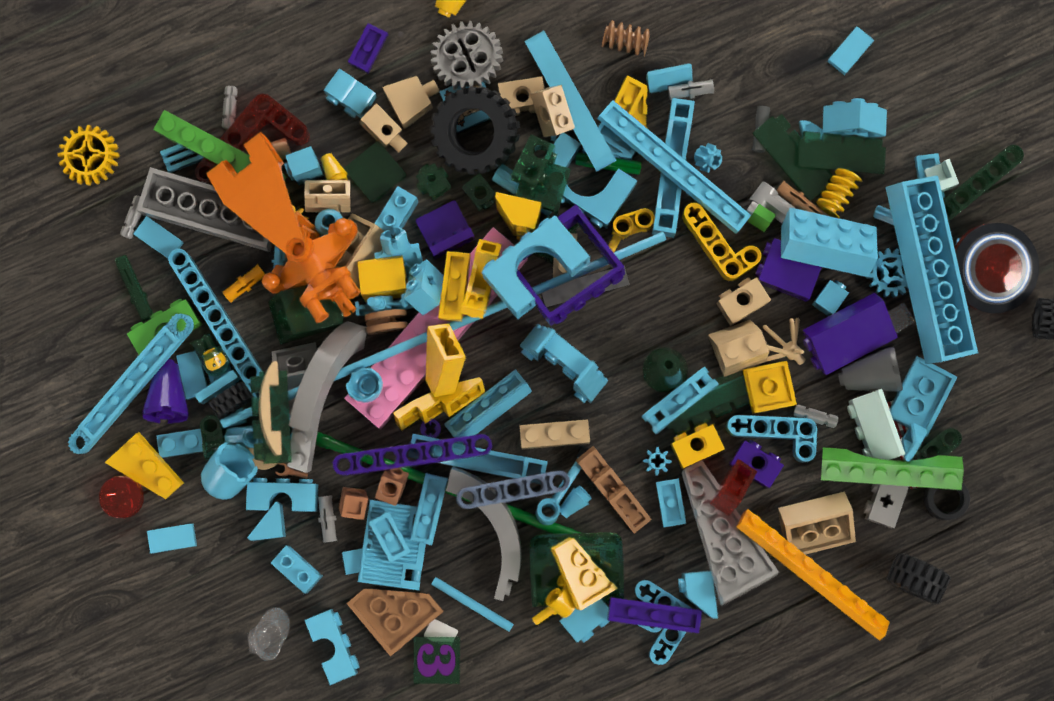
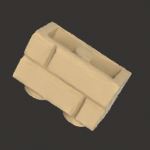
[305,180,350,212]

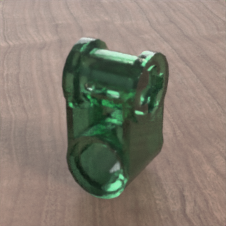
[200,415,228,460]

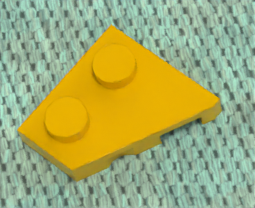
[614,76,647,127]

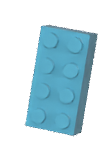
[781,208,878,277]

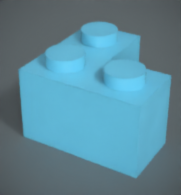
[823,98,887,139]

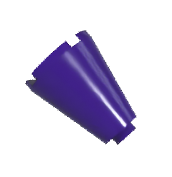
[142,359,189,424]

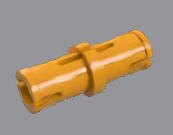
[222,264,265,303]

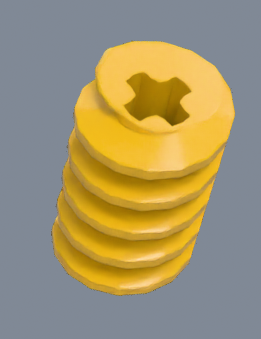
[817,168,862,218]

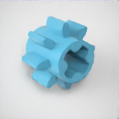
[694,143,722,173]
[643,447,672,476]

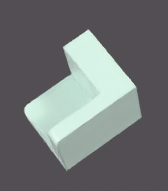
[924,159,959,192]

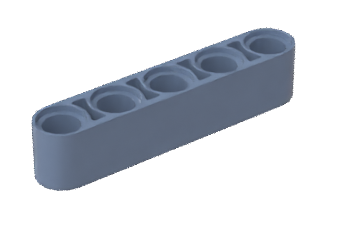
[456,471,570,509]

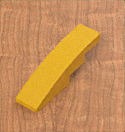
[393,377,485,430]

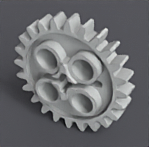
[431,21,503,90]

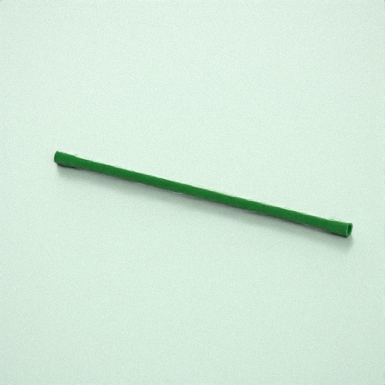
[315,431,610,555]

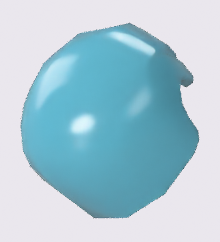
[346,368,383,403]

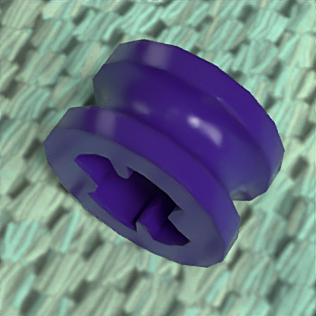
[420,419,441,438]

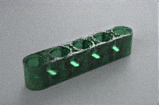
[944,145,1024,222]

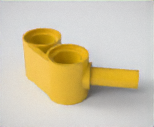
[608,208,655,253]
[532,574,576,625]

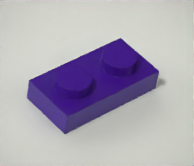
[348,23,388,73]

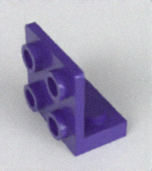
[416,200,475,260]

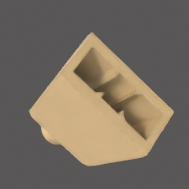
[383,76,440,129]
[359,103,408,153]

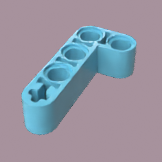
[726,415,817,463]

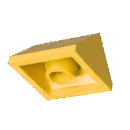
[358,255,408,302]

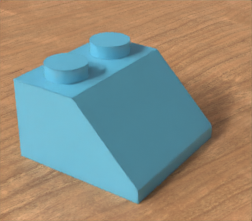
[678,571,718,618]

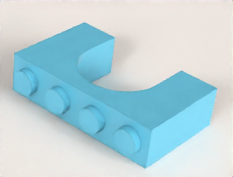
[532,133,637,229]
[482,216,590,319]

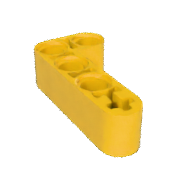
[682,203,761,281]

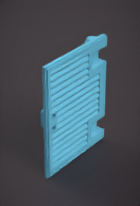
[358,500,426,590]

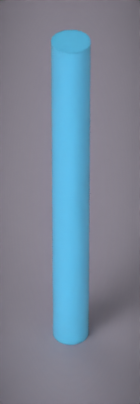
[431,577,514,632]

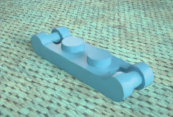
[641,367,719,434]

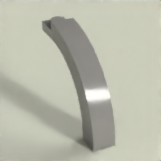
[446,466,522,601]

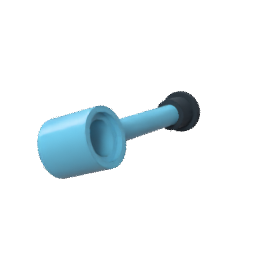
[536,445,589,525]

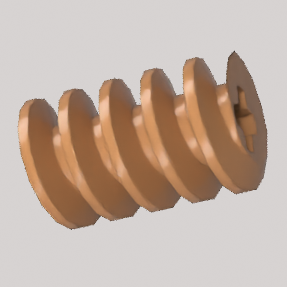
[601,20,650,57]

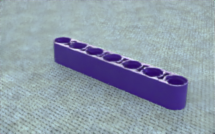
[333,434,492,476]

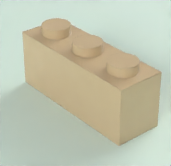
[520,419,590,450]

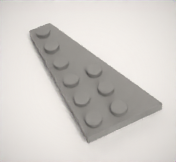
[682,460,779,606]

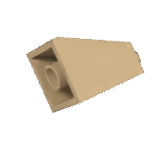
[708,320,769,377]

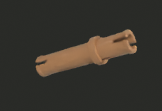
[776,181,829,216]

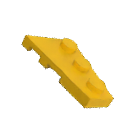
[105,432,184,499]

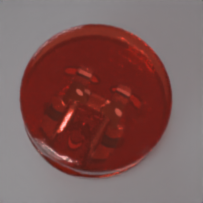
[99,476,144,518]

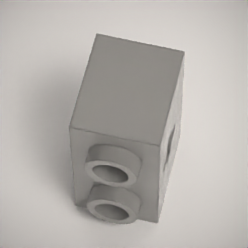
[863,484,909,528]

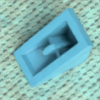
[247,502,286,541]

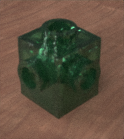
[416,163,451,202]

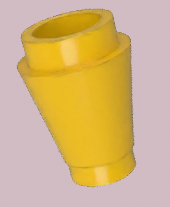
[320,153,348,180]

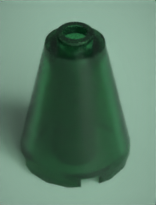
[643,348,688,393]

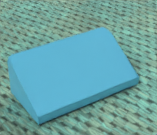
[646,63,693,93]

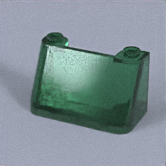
[530,532,624,607]

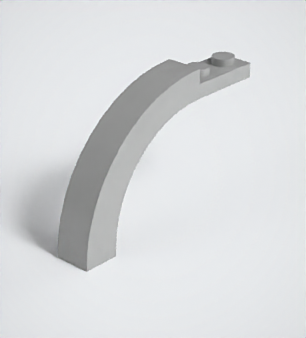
[287,321,367,473]

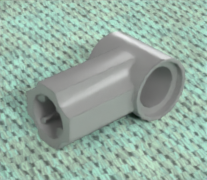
[749,182,796,223]

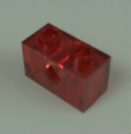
[710,459,757,516]

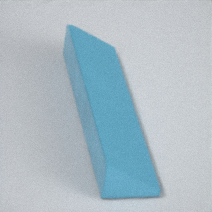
[444,369,532,445]

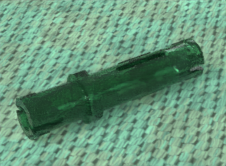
[114,255,153,321]

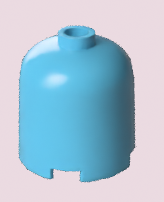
[201,442,258,500]

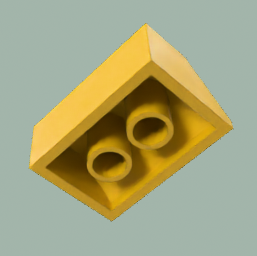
[495,192,541,240]

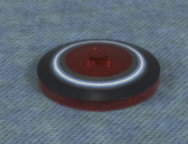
[954,223,1039,313]

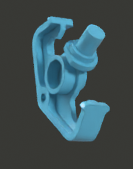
[355,293,414,316]

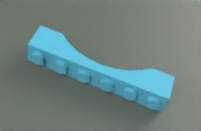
[652,98,695,238]
[408,434,548,484]

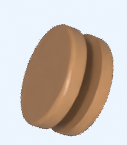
[365,309,408,335]

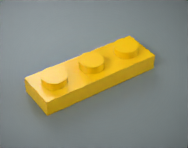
[438,251,471,322]

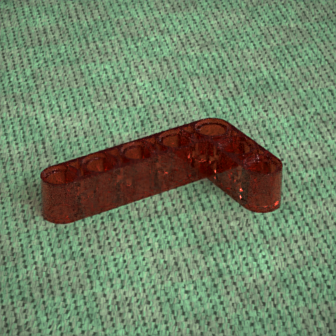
[195,94,310,185]

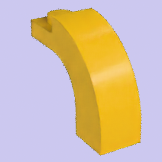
[460,239,502,319]

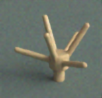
[763,318,805,365]

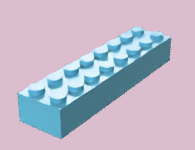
[885,175,978,365]

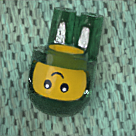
[191,333,229,377]

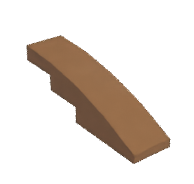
[575,446,652,534]

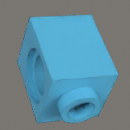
[812,280,849,316]

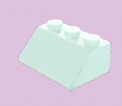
[847,389,905,460]

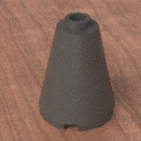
[838,347,903,392]

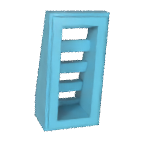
[901,423,927,462]

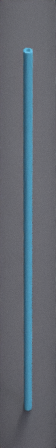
[220,232,666,428]

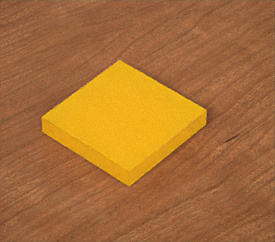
[743,361,797,414]

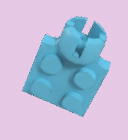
[374,228,423,280]

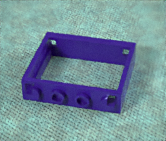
[517,205,625,326]

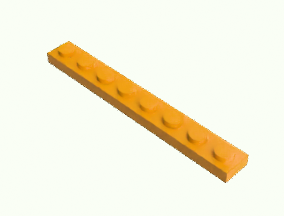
[737,509,890,641]

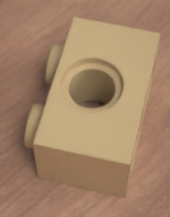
[498,77,544,116]
[530,85,575,137]
[716,277,771,326]

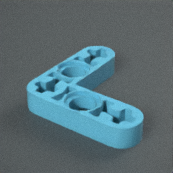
[635,580,692,665]

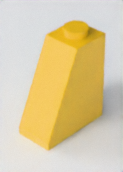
[426,323,466,397]

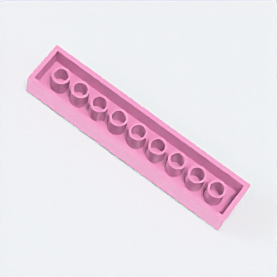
[344,227,528,430]

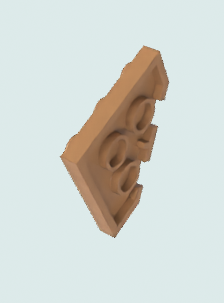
[347,588,444,657]

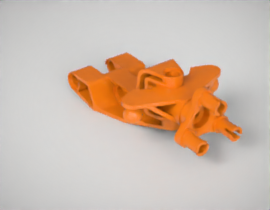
[207,132,361,323]

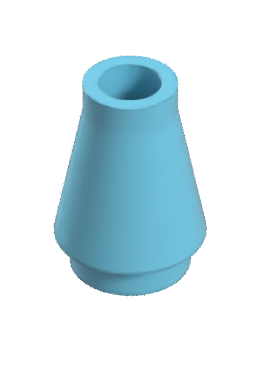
[560,485,592,518]

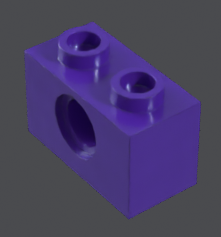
[729,440,784,489]

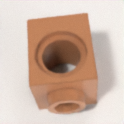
[375,468,409,506]
[339,487,368,520]

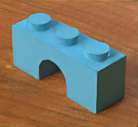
[246,478,318,512]
[305,609,360,685]

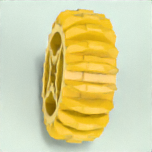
[58,125,120,186]

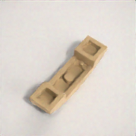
[259,361,282,456]

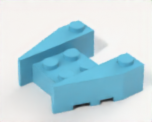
[520,324,608,403]

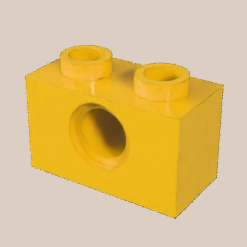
[670,423,725,469]

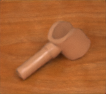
[275,462,308,479]

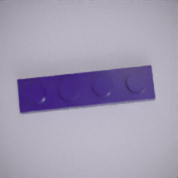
[607,597,702,633]

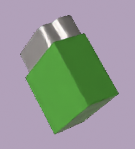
[747,201,776,232]

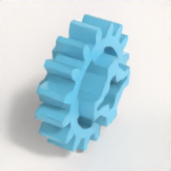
[866,248,908,298]

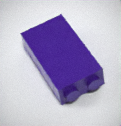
[803,293,898,375]

